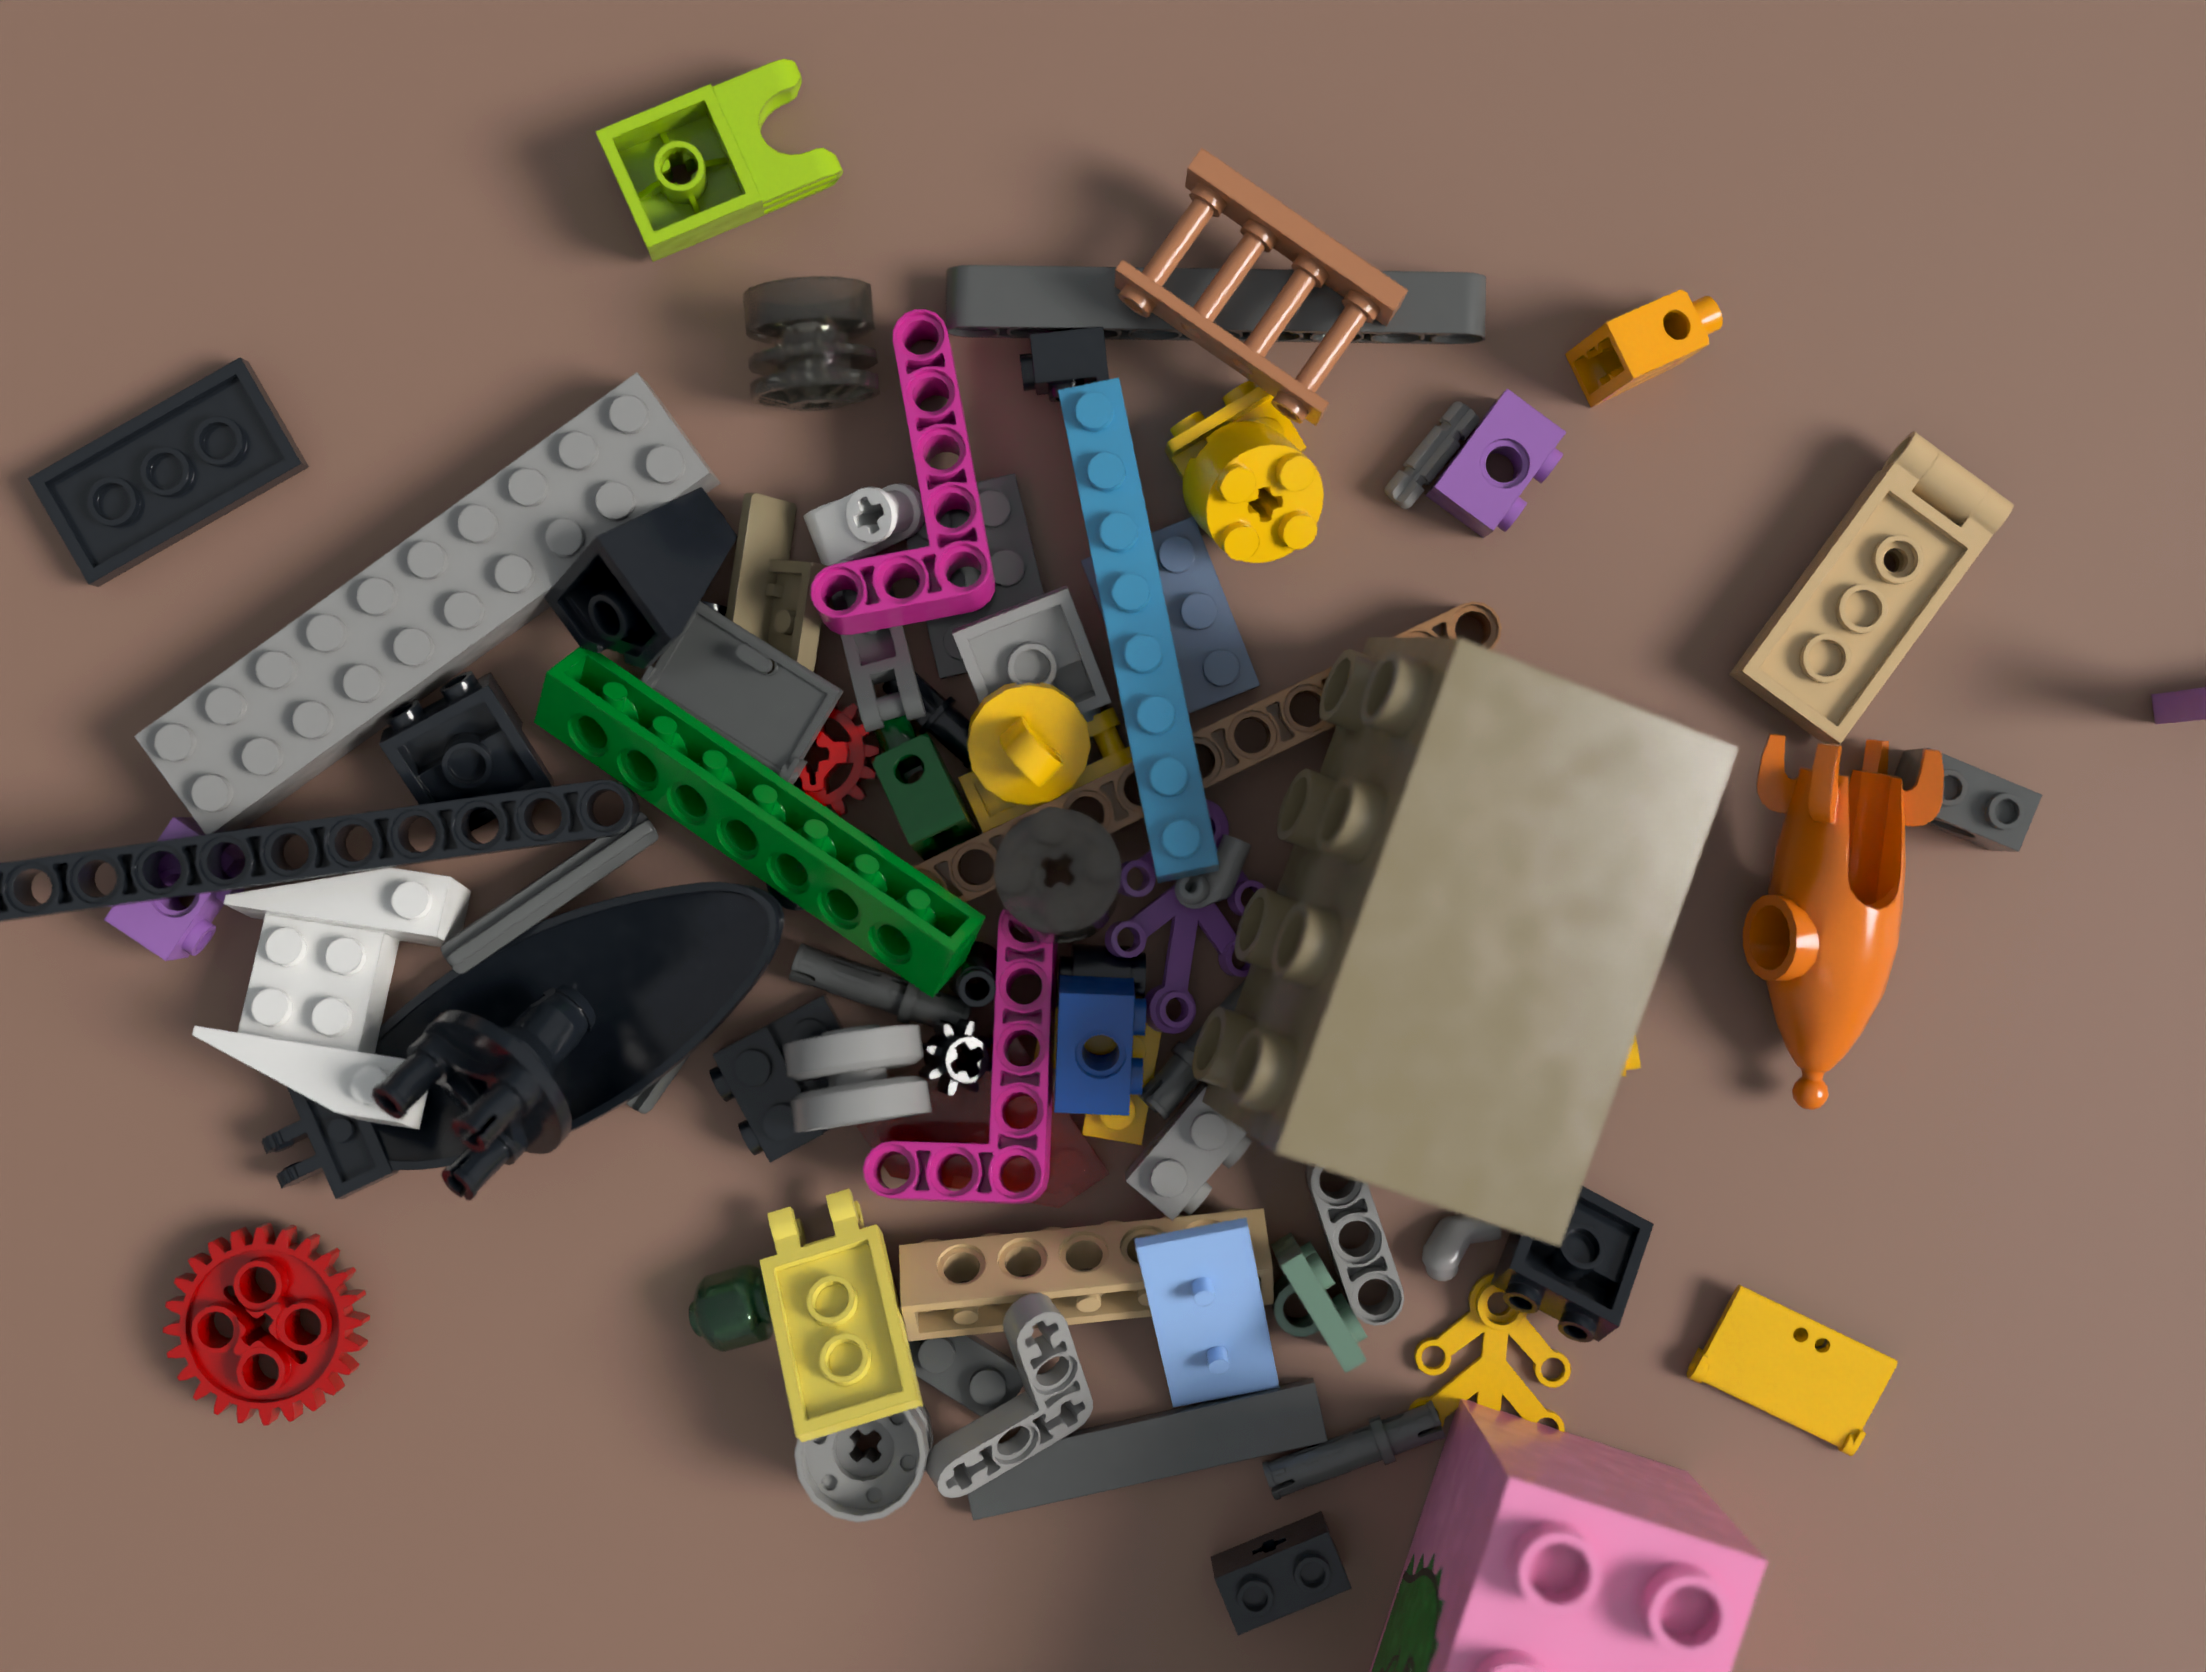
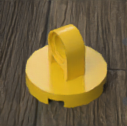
[967,682,1091,806]

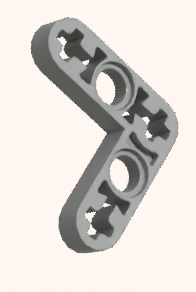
[925,1293,1093,1498]

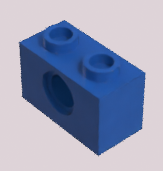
[1054,975,1146,1116]

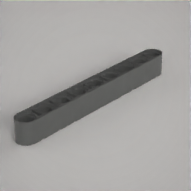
[945,265,1486,344]

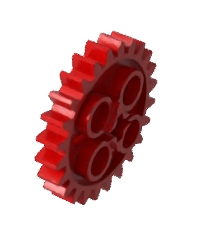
[163,1223,370,1426]

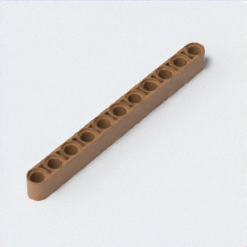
[914,601,1502,903]

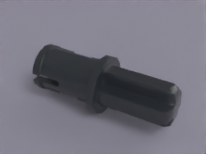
[882,672,971,769]

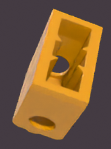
[1565,289,1723,408]

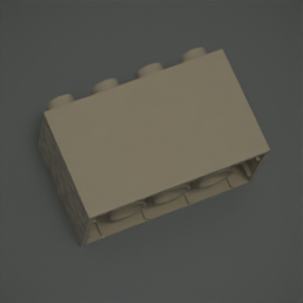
[1193,637,1738,1246]

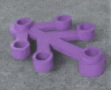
[1105,799,1265,1034]

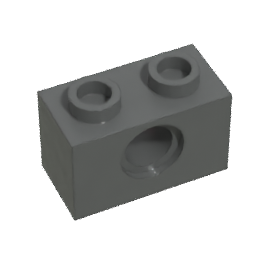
[1894,748,2042,852]

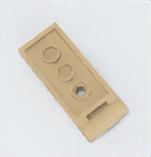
[1729,431,2014,744]

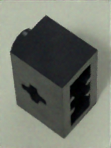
[1211,1511,1352,1636]

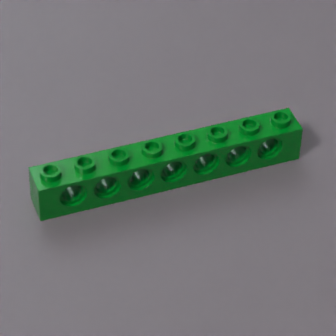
[534,646,986,998]

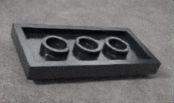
[28,357,309,587]

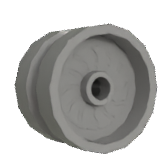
[783,1024,932,1133]

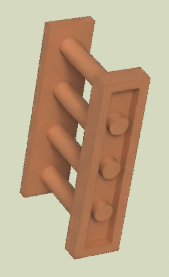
[1115,148,1408,426]

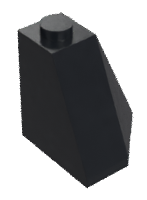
[544,487,738,669]

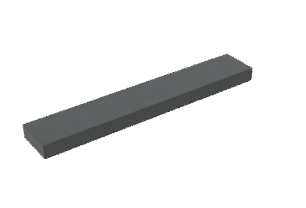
[967,1378,1328,1521]

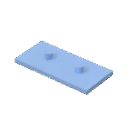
[1135,1217,1279,1407]

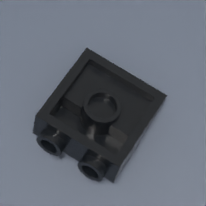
[379,671,554,832]
[709,994,844,1163]
[1491,1186,1654,1343]

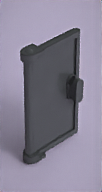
[641,601,843,784]

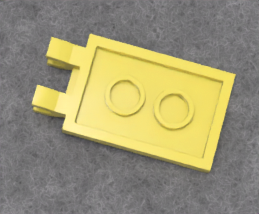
[759,1188,923,1442]

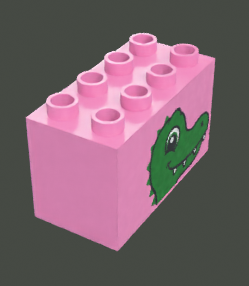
[1369,1399,1767,1672]

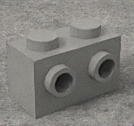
[1125,1082,1252,1221]

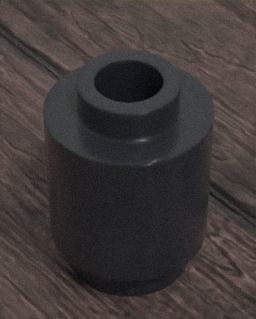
[1058,944,1146,999]

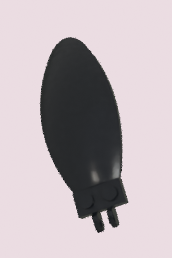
[261,882,784,1199]

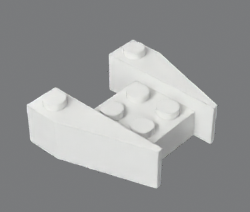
[192,867,471,1130]

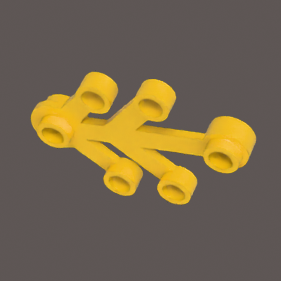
[1409,1272,1571,1432]

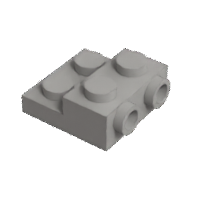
[951,585,1111,722]

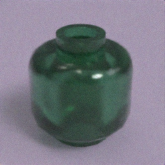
[689,1264,774,1352]

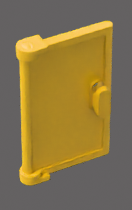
[1687,1285,1898,1456]

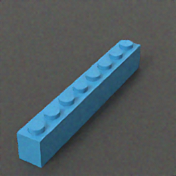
[1058,378,1219,883]

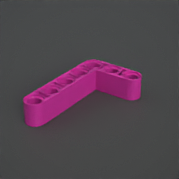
[811,309,995,635]
[863,896,1058,1204]

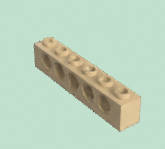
[899,1208,1274,1341]

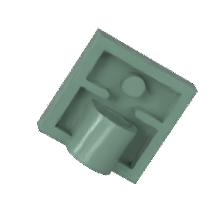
[1270,1232,1368,1373]

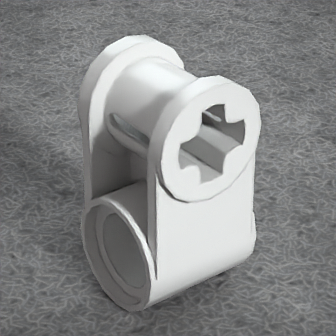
[803,483,925,566]

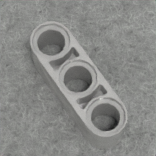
[1305,1163,1404,1326]

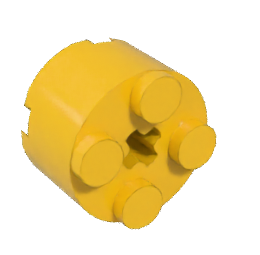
[1183,421,1324,563]

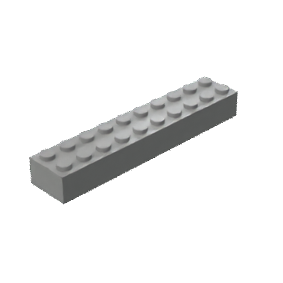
[134,372,720,834]

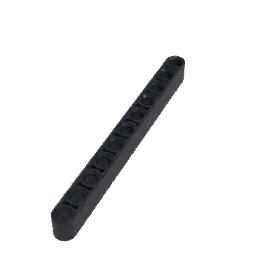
[0,780,640,923]

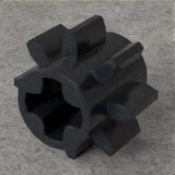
[918,1019,993,1096]

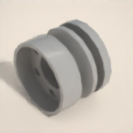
[794,1402,934,1522]

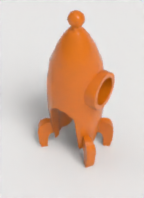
[1743,733,1944,1110]

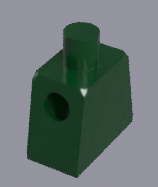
[871,715,979,861]

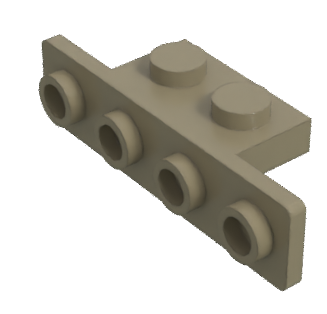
[726,493,828,673]

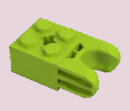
[595,59,843,262]

